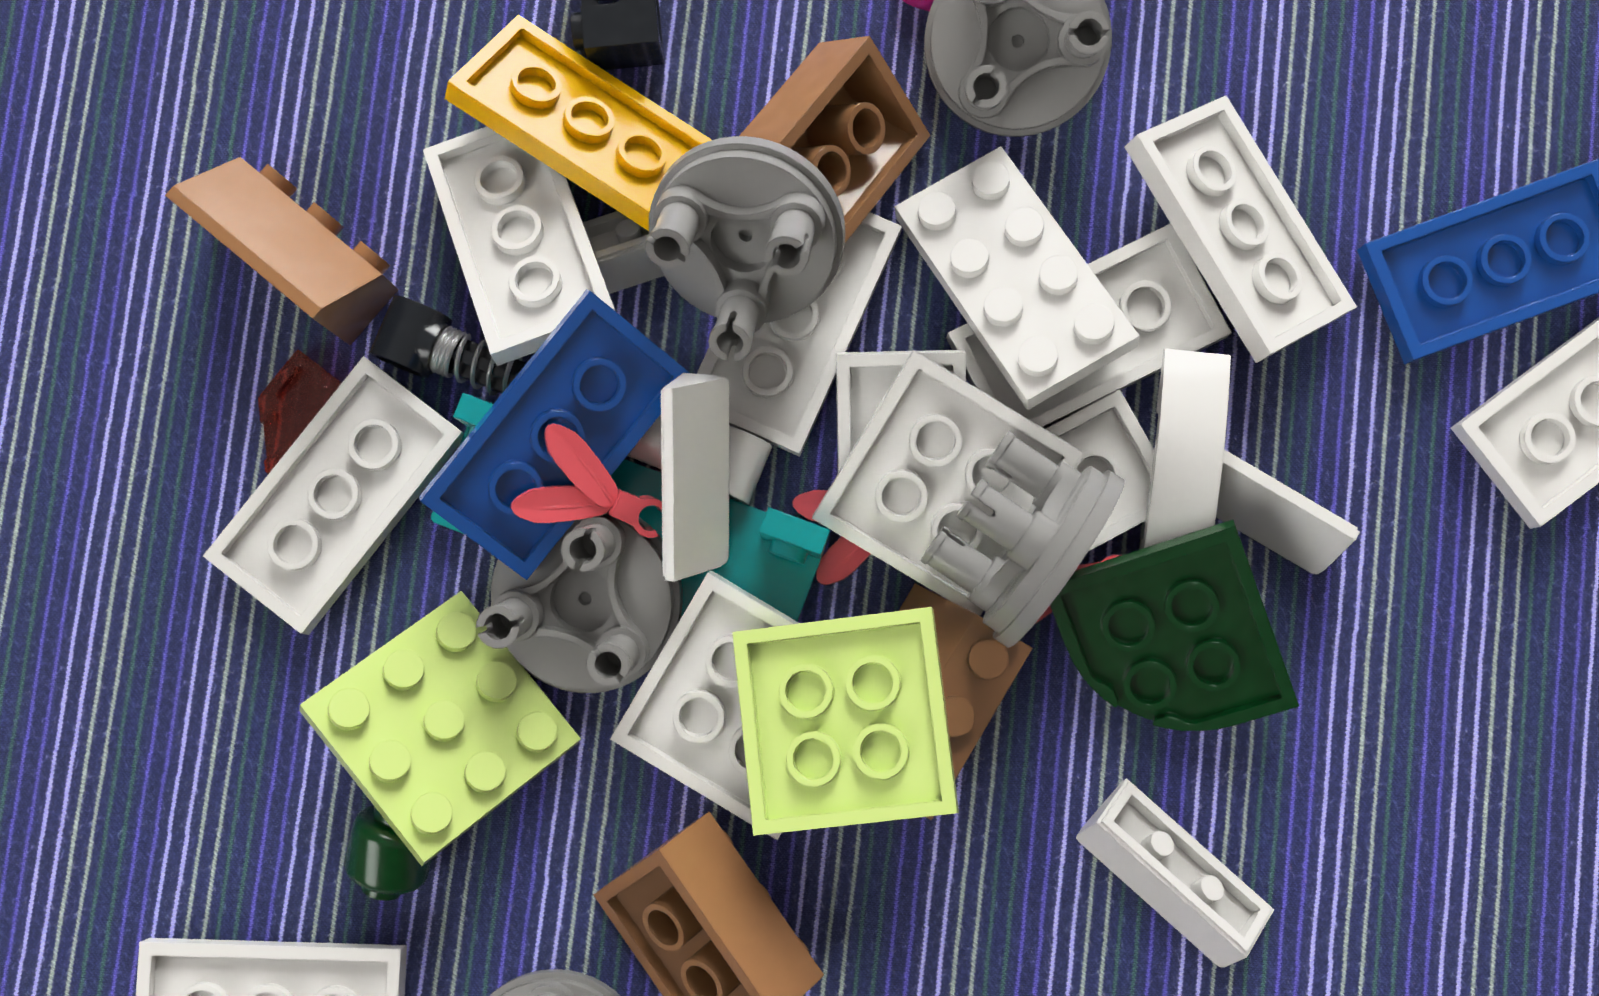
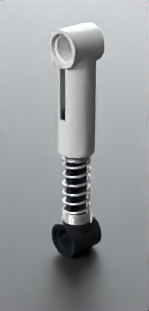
[369,295,772,505]

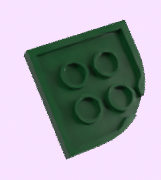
[1050,519,1299,731]

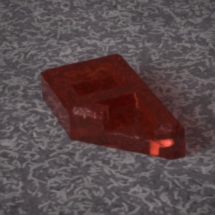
[258,349,342,474]

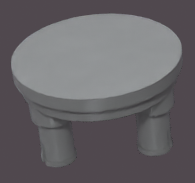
[924,0,1112,137]
[645,136,846,361]
[920,431,1125,648]
[476,513,683,693]

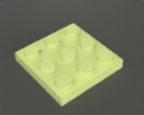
[299,591,581,866]
[732,607,959,836]

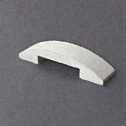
[1139,349,1231,550]

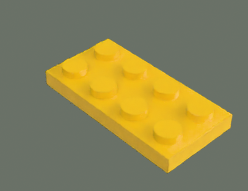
[444,15,711,231]

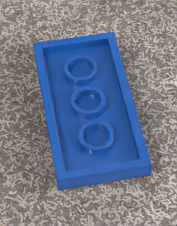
[1357,159,1599,365]
[419,289,690,580]

